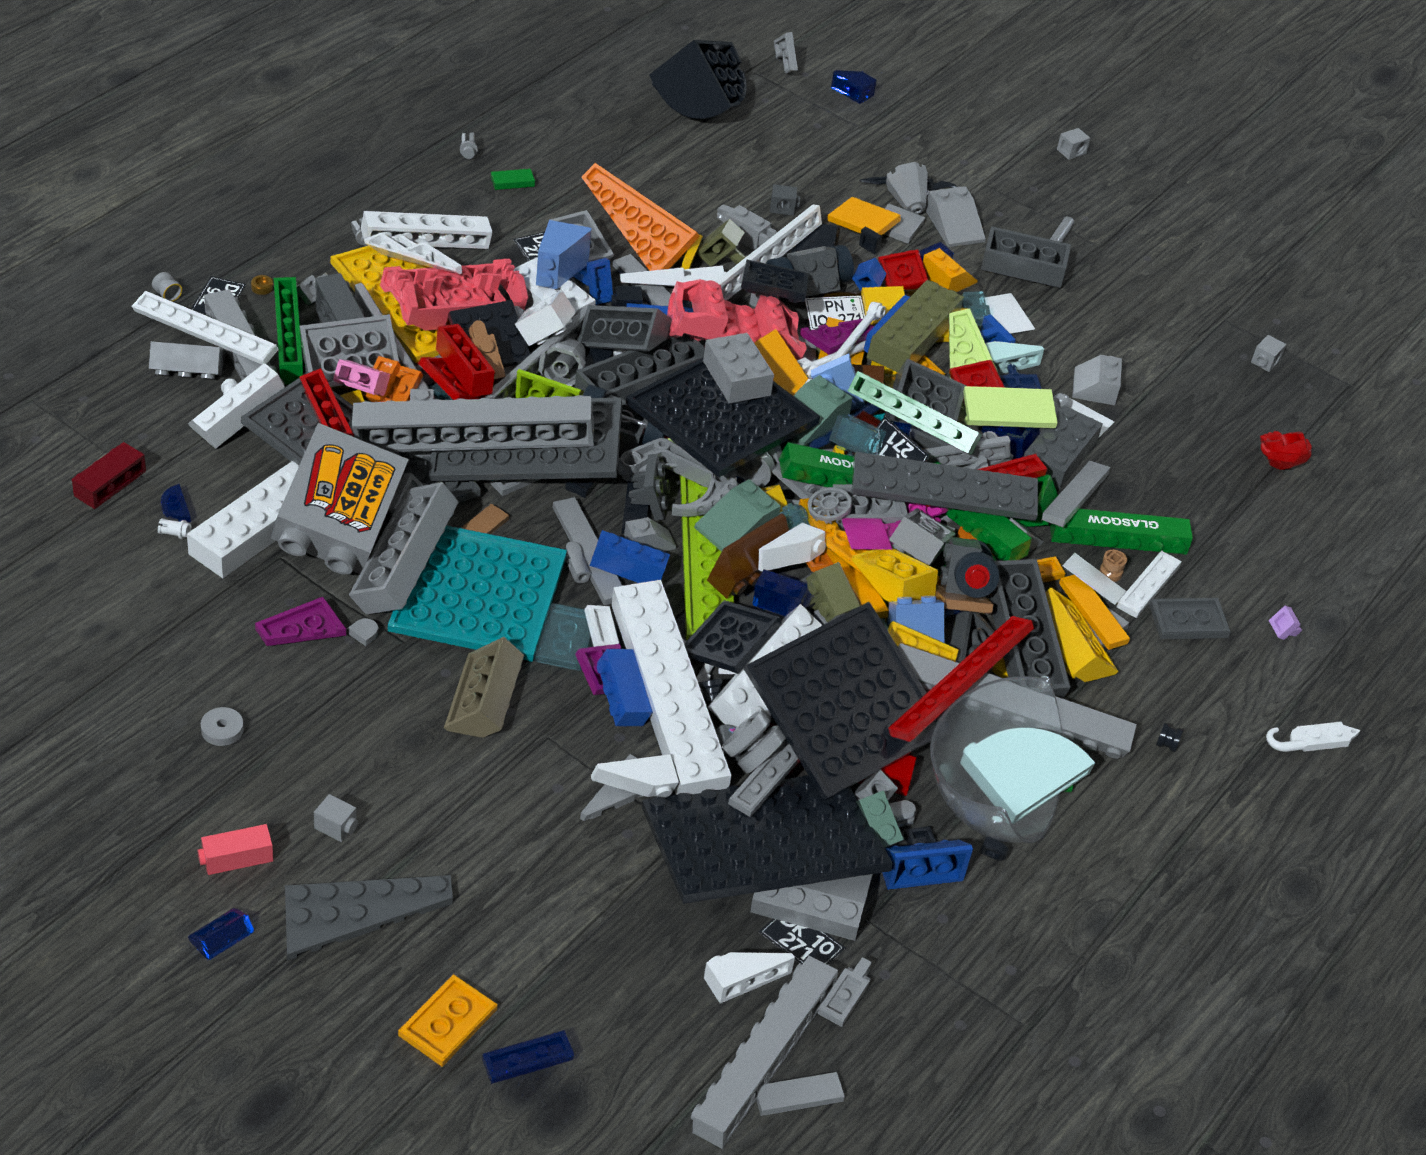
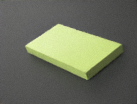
[963,386,1057,428]

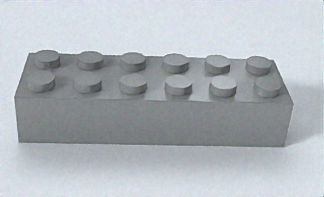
[349,482,458,614]

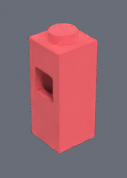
[197,824,273,875]

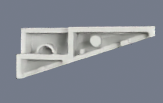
[364,232,462,274]
[620,266,726,287]

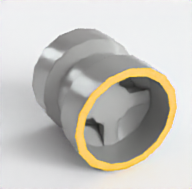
[152,272,182,302]

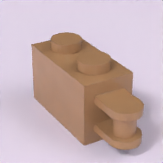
[469,320,506,385]

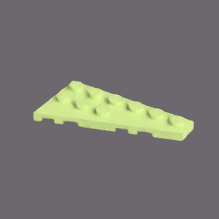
[949,308,1001,425]

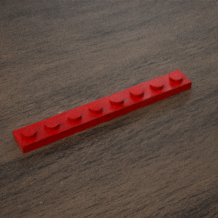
[888,616,1034,742]

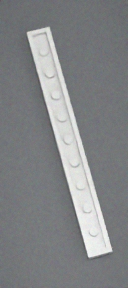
[715,205,822,300]

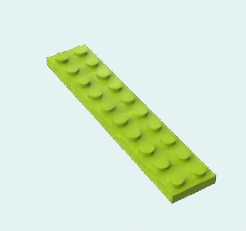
[680,475,734,641]

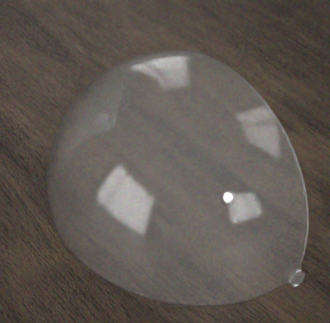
[930,676,1063,843]

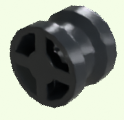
[698,678,724,702]
[1156,723,1183,752]

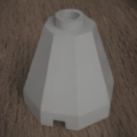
[886,162,928,214]
[538,339,585,386]

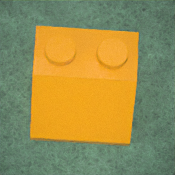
[923,248,978,292]

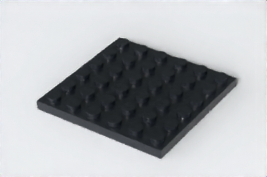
[626,357,820,478]
[743,602,950,801]

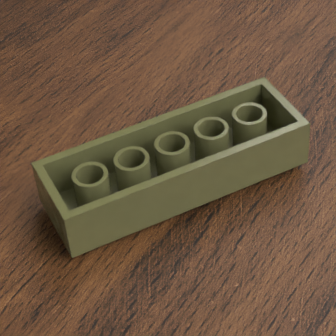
[867,280,964,372]

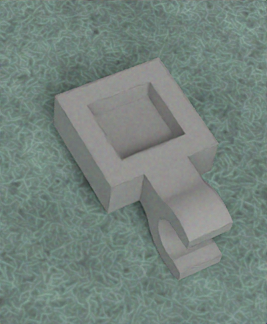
[297,273,328,306]

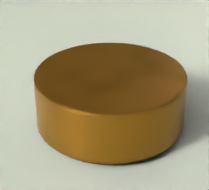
[251,275,273,295]

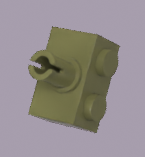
[696,218,747,267]
[806,562,860,623]

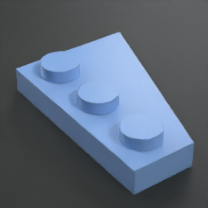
[811,354,865,412]

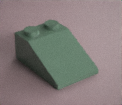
[793,375,853,446]
[694,479,781,552]

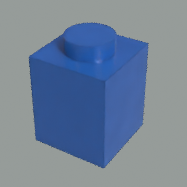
[852,258,887,291]

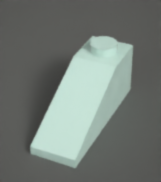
[985,341,1044,374]

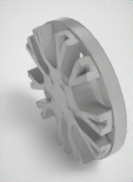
[808,487,852,524]

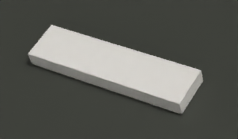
[1116,551,1182,618]

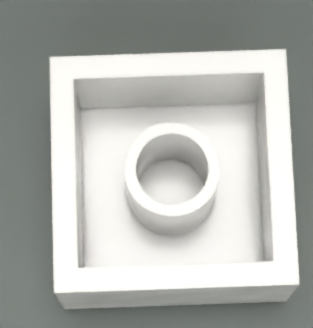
[515,290,576,346]

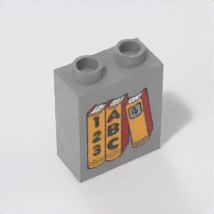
[270,423,409,574]

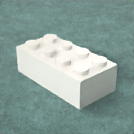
[514,257,596,319]

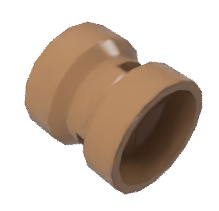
[1099,549,1127,582]

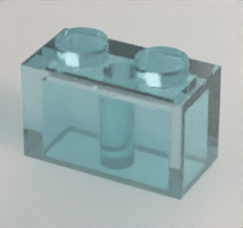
[829,414,886,455]

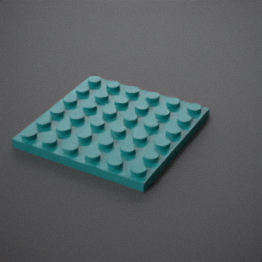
[388,525,567,662]

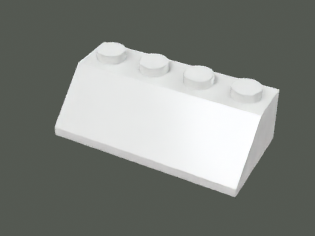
[188,363,285,449]

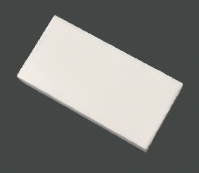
[584,605,619,647]

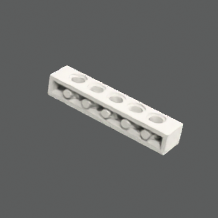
[361,211,492,249]

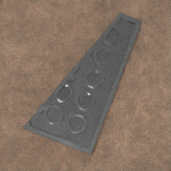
[285,875,453,961]

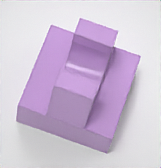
[1269,605,1302,640]

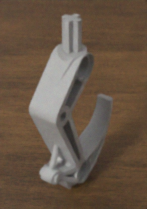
[617,438,738,517]

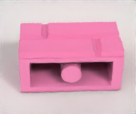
[333,359,390,396]

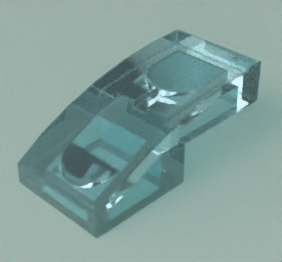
[962,291,991,326]

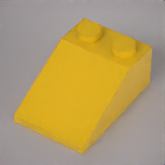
[852,548,938,602]

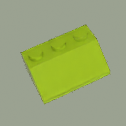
[516,369,584,398]

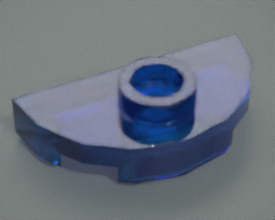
[161,484,191,522]

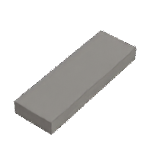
[756,1072,845,1116]

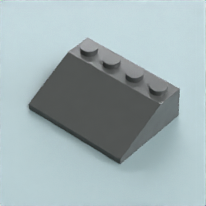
[884,358,966,449]

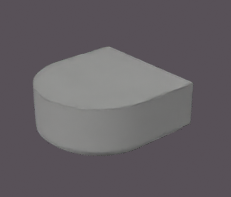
[348,618,378,646]

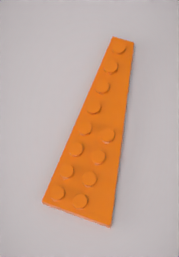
[582,163,700,271]

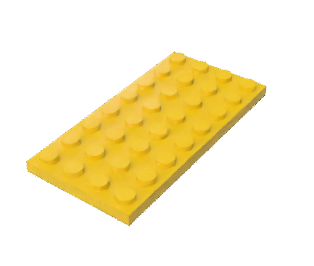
[330,246,451,363]

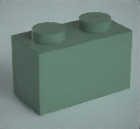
[857,790,904,847]

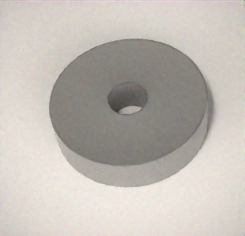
[201,707,244,746]

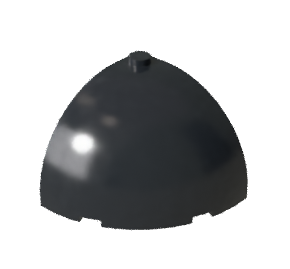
[649,40,747,119]

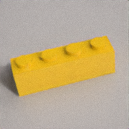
[1045,588,1119,682]

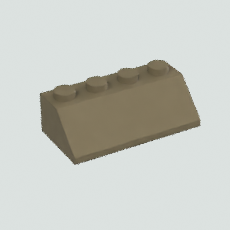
[444,637,524,738]

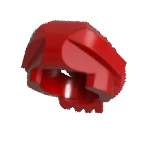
[1260,431,1312,470]

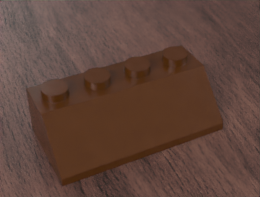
[707,513,789,599]

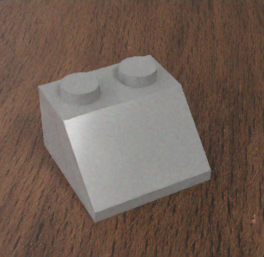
[1072,355,1122,405]

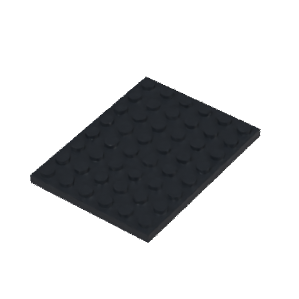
[642,775,892,904]

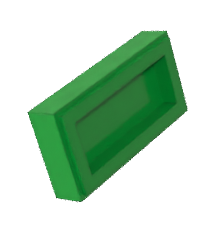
[491,169,535,190]

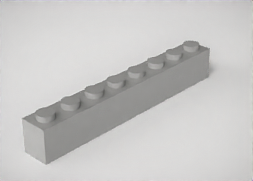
[691,956,838,1149]

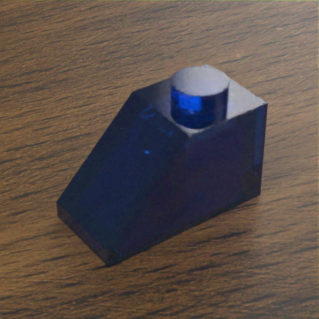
[831,70,877,104]

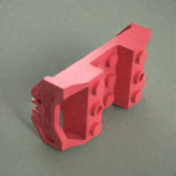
[380,259,528,331]
[667,279,807,360]

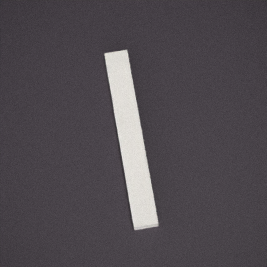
[132,291,279,364]

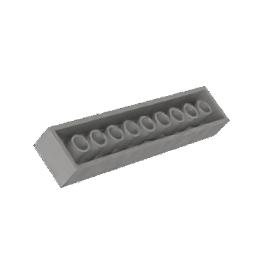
[352,395,594,452]

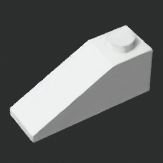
[758,523,826,571]
[591,754,679,798]
[704,952,795,1004]

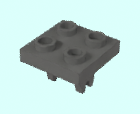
[629,454,670,520]

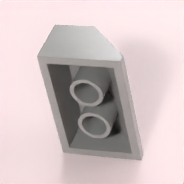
[149,341,226,379]

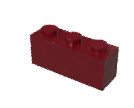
[72,442,146,509]

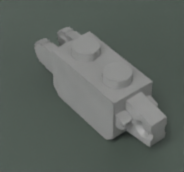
[717,204,777,250]

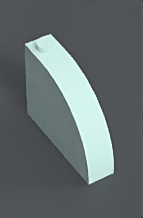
[960,728,1095,826]

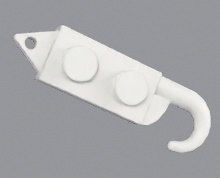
[1266,722,1360,752]

